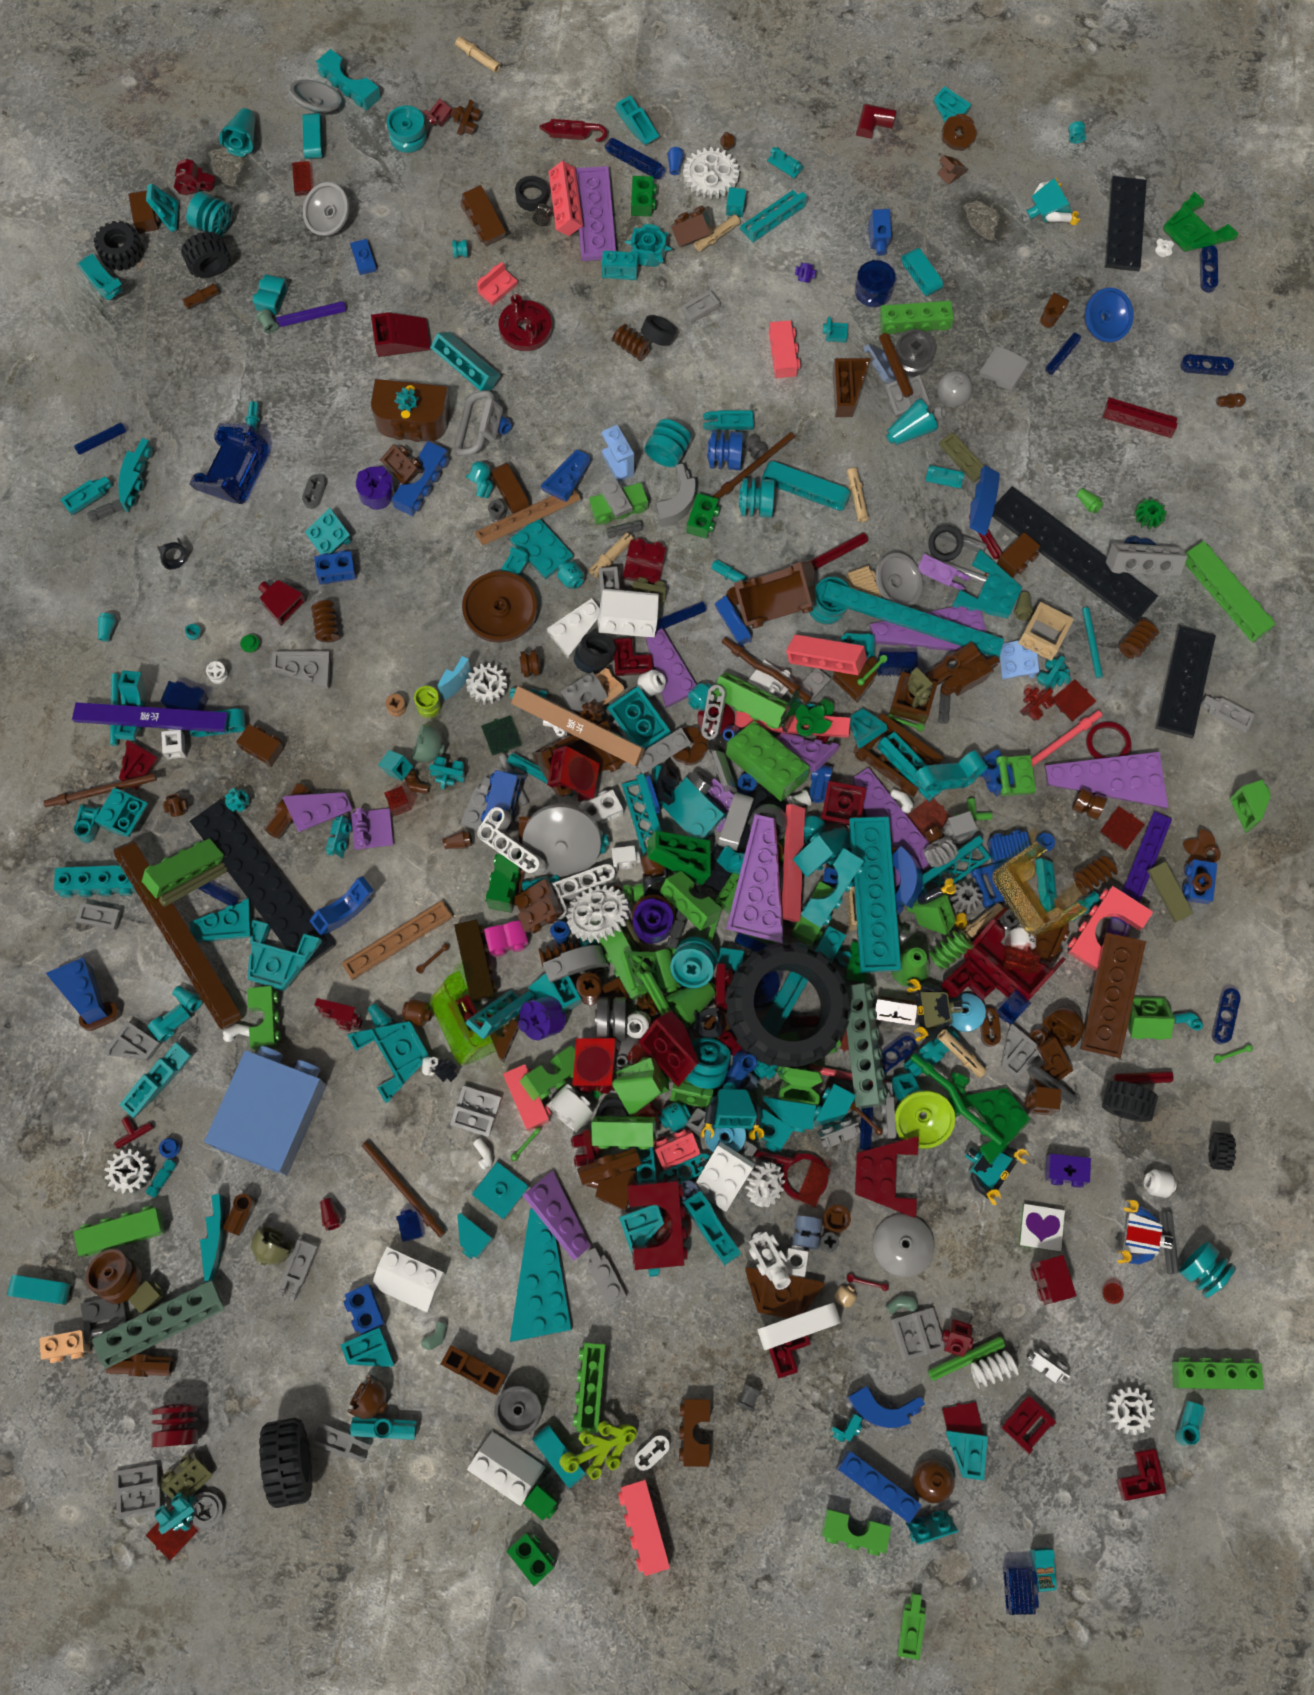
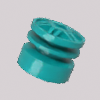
[186,191,232,237]
[644,419,691,468]
[739,478,774,518]
[809,577,850,625]
[1179,1241,1236,1298]

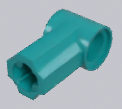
[148,1004,191,1043]
[1175,1401,1206,1446]

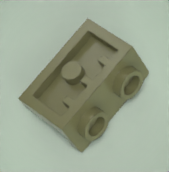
[907,668,933,708]
[161,1451,213,1499]

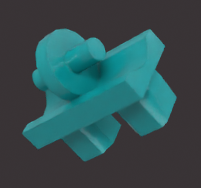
[1037,655,1071,694]
[429,756,465,790]
[155,1492,196,1535]

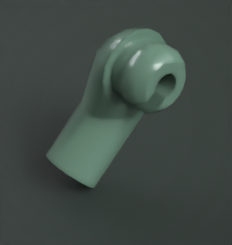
[885,1295,918,1315]
[421,1322,447,1350]

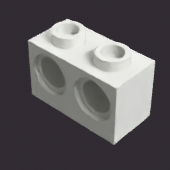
[578,790,623,827]

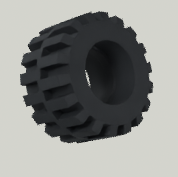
[94,221,143,271]
[181,231,231,279]
[1102,1081,1158,1122]

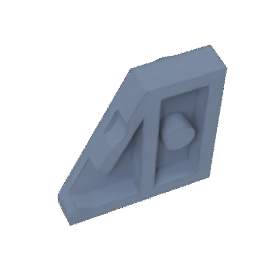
[863,343,896,384]

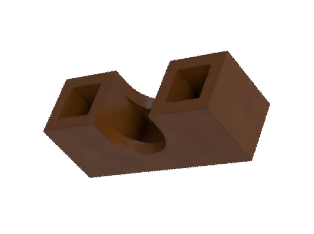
[440,1345,508,1395]
[679,1399,710,1467]

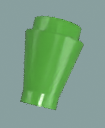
[1076,488,1104,514]

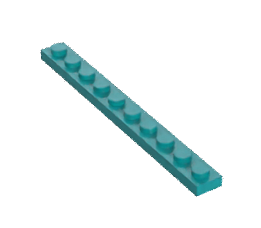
[822,581,1004,658]

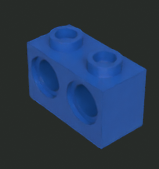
[314,551,356,585]
[980,749,1014,797]
[1183,860,1217,904]
[343,1284,386,1335]

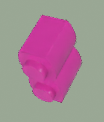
[484,920,528,957]

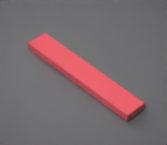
[735,711,850,738]
[782,804,805,922]

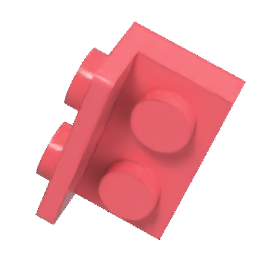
[477,262,518,306]
[653,1127,701,1170]

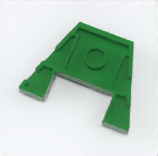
[1163,192,1239,252]
[948,1088,1030,1165]

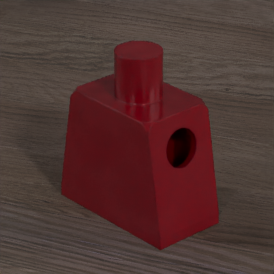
[258,580,305,626]

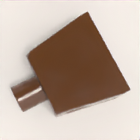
[832,657,877,703]
[586,1170,636,1212]

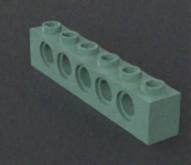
[845,983,887,1108]
[92,1280,225,1369]

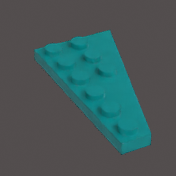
[510,1208,571,1342]

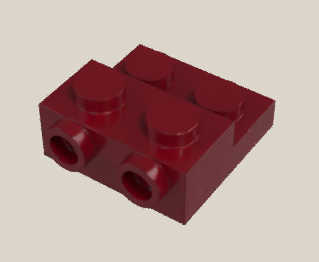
[622,538,667,585]
[715,964,733,1012]
[314,998,363,1032]

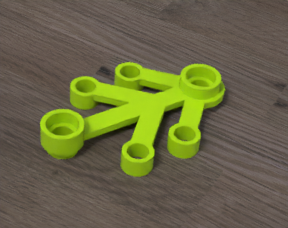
[559,1421,637,1480]

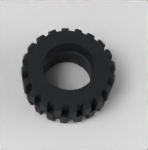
[259,1417,312,1508]

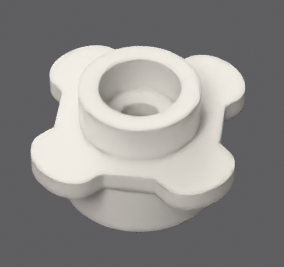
[1155,239,1174,257]

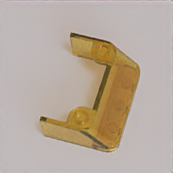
[992,841,1087,936]

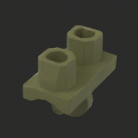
[632,577,667,604]

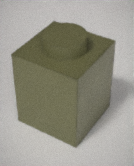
[128,1280,165,1314]

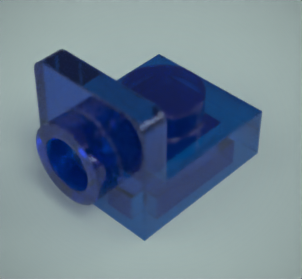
[996,990,1031,1025]
[396,1209,423,1243]

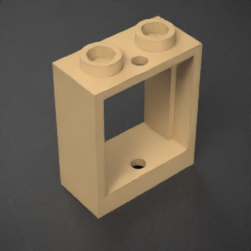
[1018,602,1074,661]

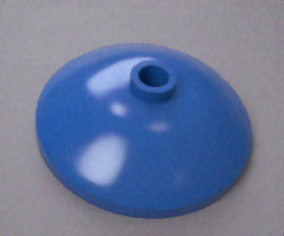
[1085,287,1134,343]

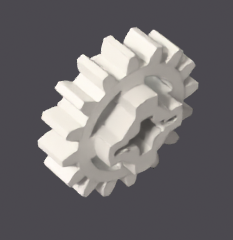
[466,663,507,704]
[104,1149,151,1195]
[746,1162,785,1207]
[1107,1387,1155,1435]

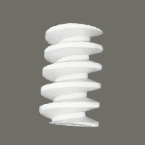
[971,1351,1019,1389]

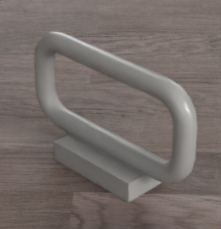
[454,391,503,456]

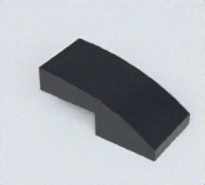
[656,761,679,805]

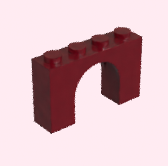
[627,1179,688,1270]

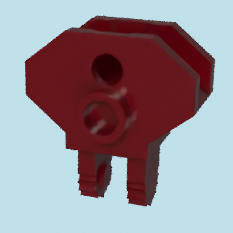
[174,159,215,195]

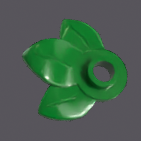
[795,704,832,737]

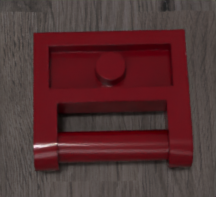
[1000,1395,1057,1455]

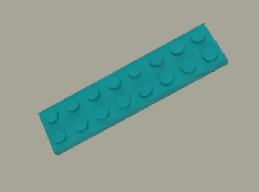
[849,817,901,973]

